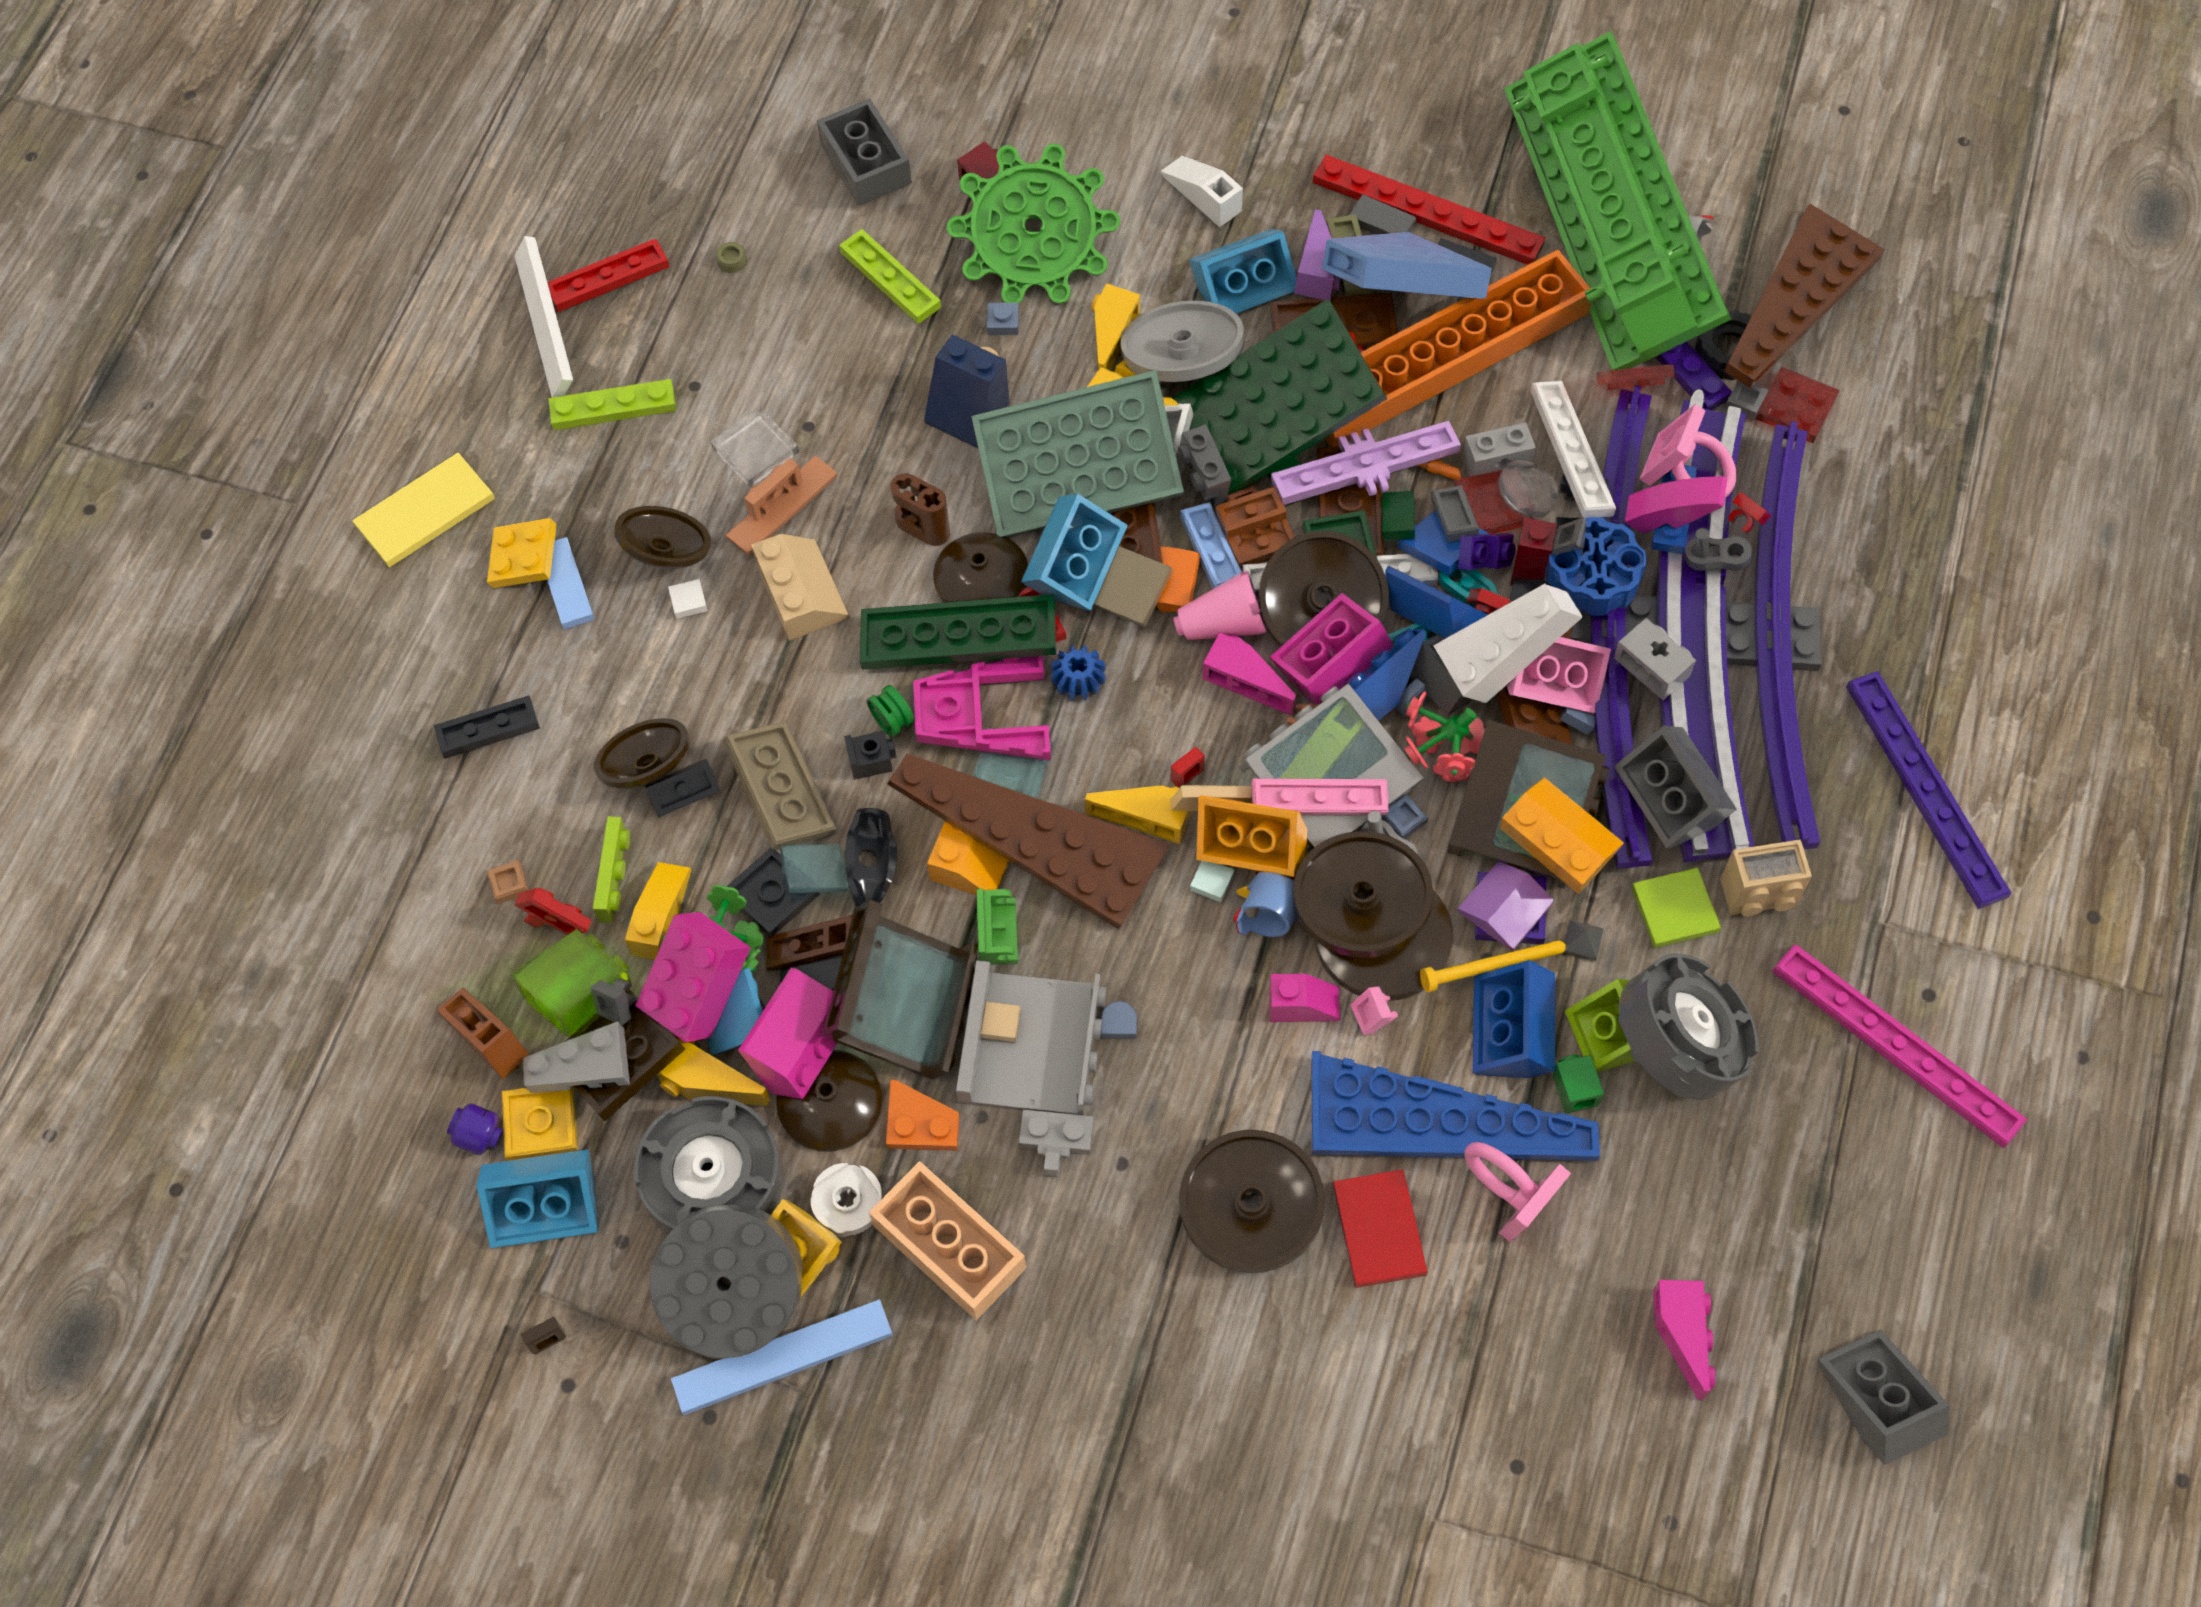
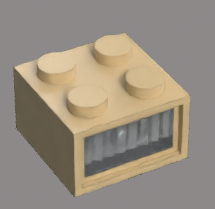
[1720,839,1812,917]

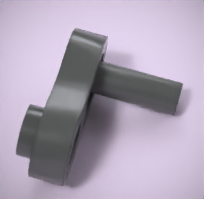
[1685,528,1752,571]

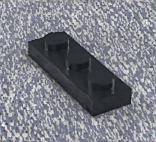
[433,695,540,759]

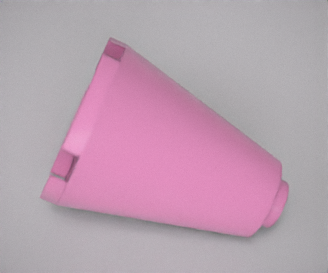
[1173,571,1266,640]

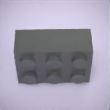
[817,98,912,206]

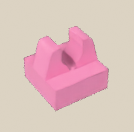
[1350,987,1398,1035]

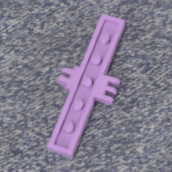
[1271,421,1461,505]

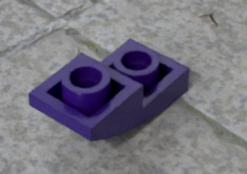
[1458,533,1516,570]

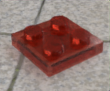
[1597,364,1674,390]
[1756,366,1840,443]

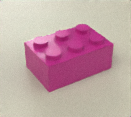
[636,912,751,1042]

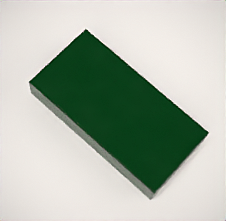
[1382,490,1415,541]

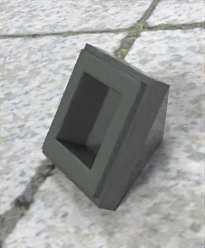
[1552,518,1586,555]
[1564,920,1603,961]

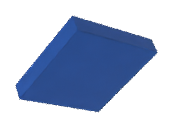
[1398,510,1489,575]

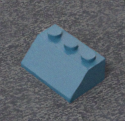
[1189,229,1297,313]
[1021,494,1128,611]
[476,1149,598,1248]

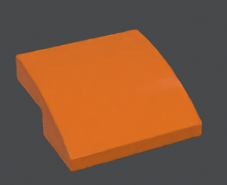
[1156,547,1200,612]

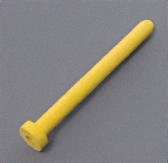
[1420,940,1566,992]

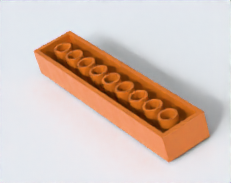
[1324,250,1591,447]

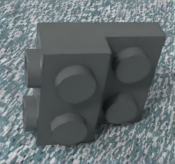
[1178,424,1231,509]

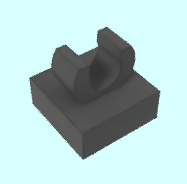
[590,978,635,1026]

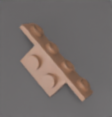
[726,455,837,555]

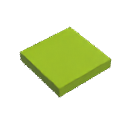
[1631,868,1721,948]

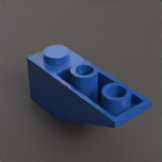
[1346,628,1426,721]

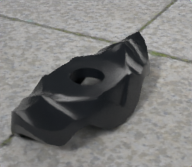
[845,808,897,907]

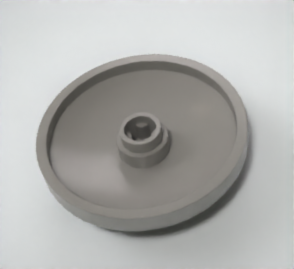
[1121,301,1245,382]

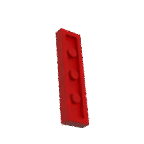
[547,238,669,312]

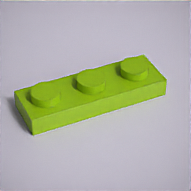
[593,816,630,923]

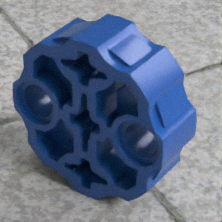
[1545,517,1646,616]

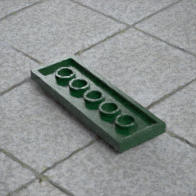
[860,594,1056,670]

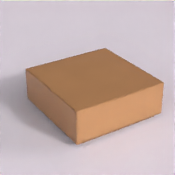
[487,860,529,904]

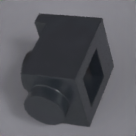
[844,731,897,780]

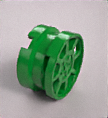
[866,684,915,737]

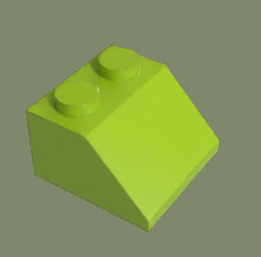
[1565,978,1635,1072]

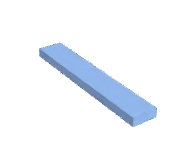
[671,1299,893,1415]

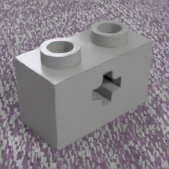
[1462,422,1536,483]
[1614,618,1696,700]

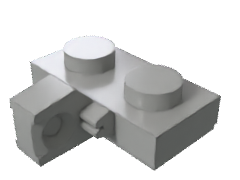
[1019,1110,1094,1177]

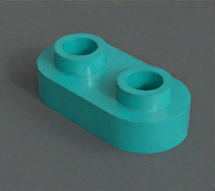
[1439,568,1497,608]

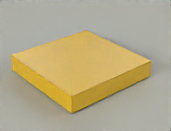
[501,1086,578,1161]

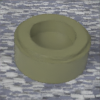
[716,242,747,273]

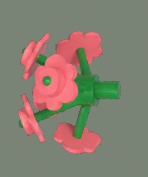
[1404,692,1485,782]

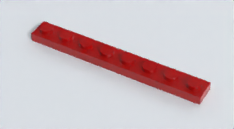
[1313,154,1546,265]

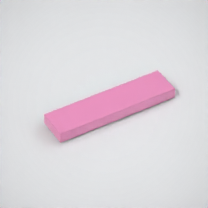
[1251,779,1389,815]

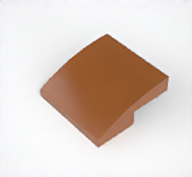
[1216,486,1295,569]

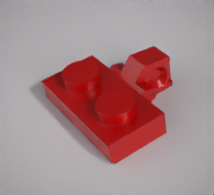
[514,888,592,937]

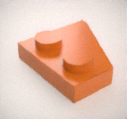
[886,1080,960,1151]

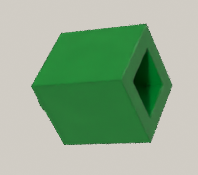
[1552,1054,1604,1114]

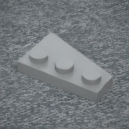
[523,1021,630,1093]

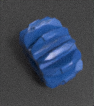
[1051,644,1106,701]

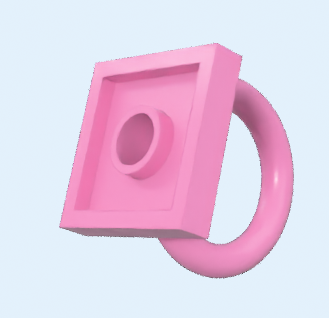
[1640,404,1736,498]
[1464,1142,1571,1242]

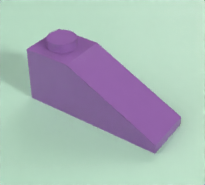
[1294,209,1342,301]

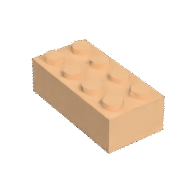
[869,1161,1026,1321]

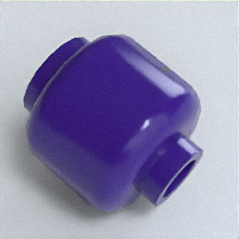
[446,1103,503,1155]

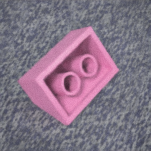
[1507,637,1611,714]

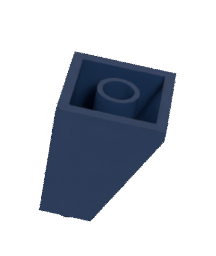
[924,334,1010,448]

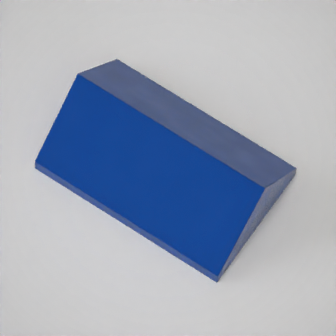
[1385,566,1488,639]

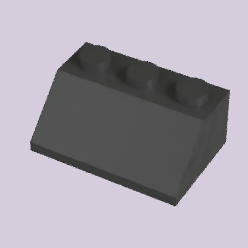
[1614,725,1737,849]

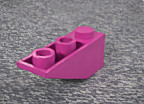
[1653,1280,1715,1400]

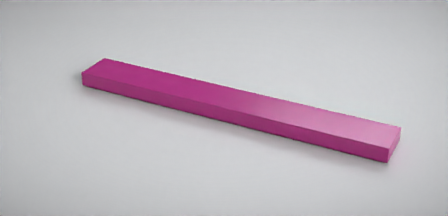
[1772,944,2028,1148]

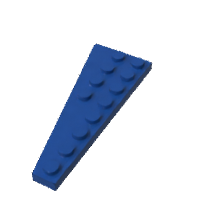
[1311,1051,1600,1161]

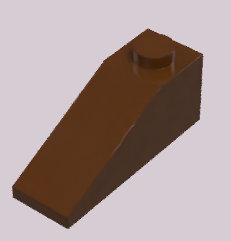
[766,915,853,971]

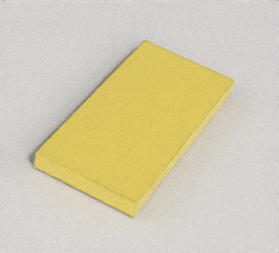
[352,453,495,568]

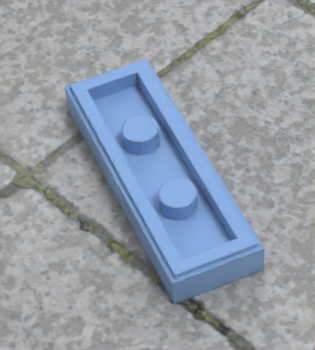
[1179,502,1242,589]
[547,537,595,629]

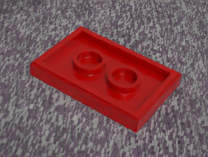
[1333,1169,1428,1288]

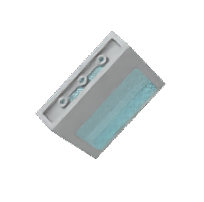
[1239,684,1424,854]

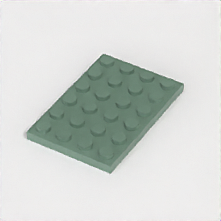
[972,370,1185,538]

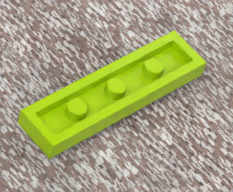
[839,229,941,324]
[548,379,677,430]

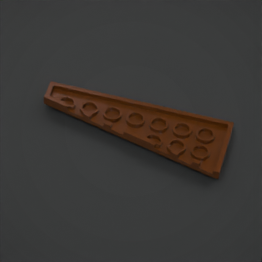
[1724,204,1885,388]
[887,754,1170,929]

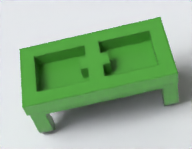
[977,889,1018,965]

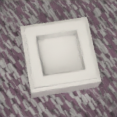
[668,579,708,619]

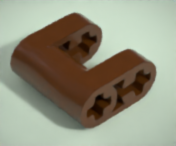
[890,473,950,546]

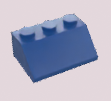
[1473,960,1555,1078]

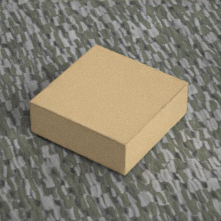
[981,1002,1021,1042]

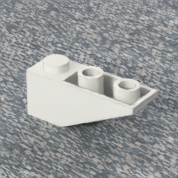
[1160,156,1243,227]

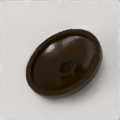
[614,506,711,569]
[933,532,1028,603]
[594,718,690,789]
[776,1050,882,1152]

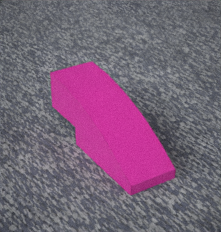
[1625,476,1727,534]

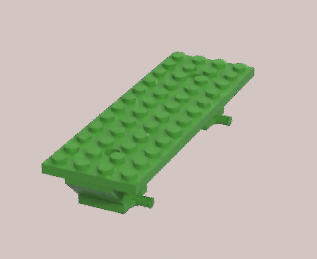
[1504,31,1731,376]

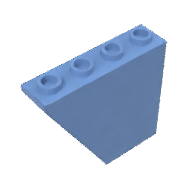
[1322,232,1492,299]

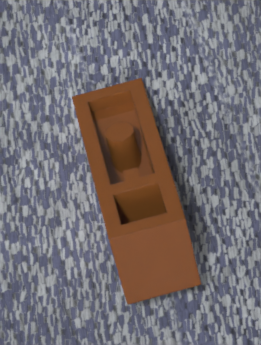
[436,987,529,1079]

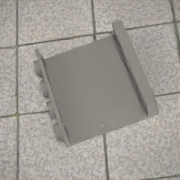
[956,960,1107,1115]

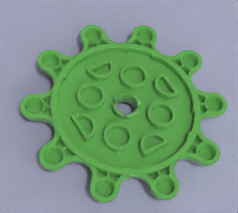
[946,143,1120,304]

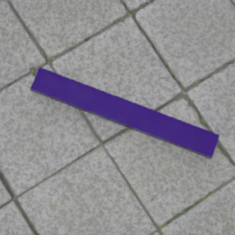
[1846,671,2011,909]

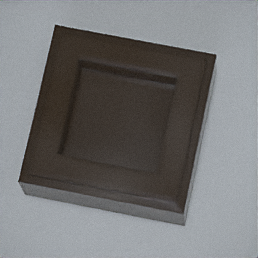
[521,1317,566,1355]

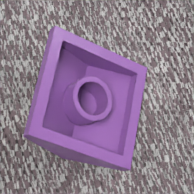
[1457,861,1554,952]

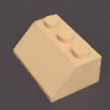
[751,534,849,641]

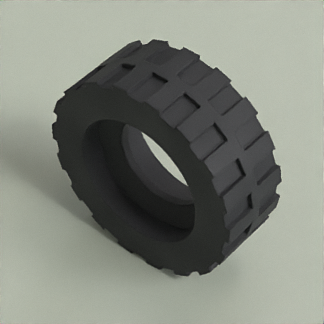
[1695,310,1751,380]

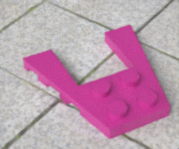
[913,656,1051,760]

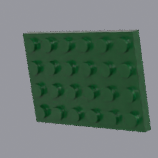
[1172,299,1387,495]

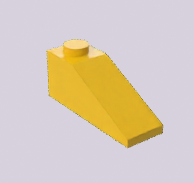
[1091,283,1140,371]
[1085,785,1193,844]
[625,862,692,960]
[657,1038,770,1106]

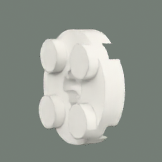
[811,1163,883,1238]

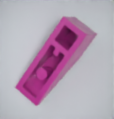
[1203,632,1296,716]

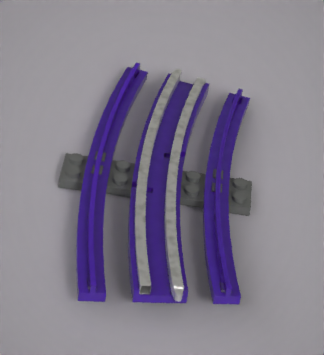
[1571,385,1821,869]

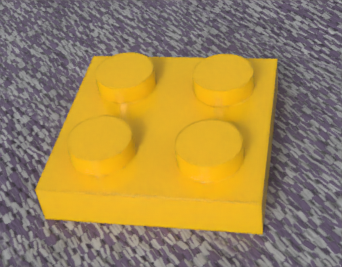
[487,518,557,588]

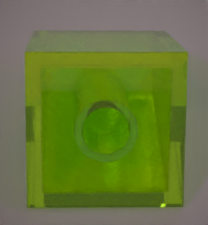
[511,929,632,1038]

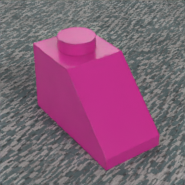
[1269,974,1340,1022]

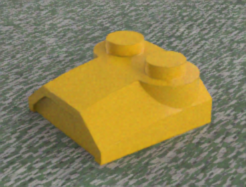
[771,1199,842,1298]

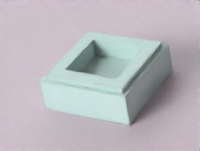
[1190,861,1235,903]

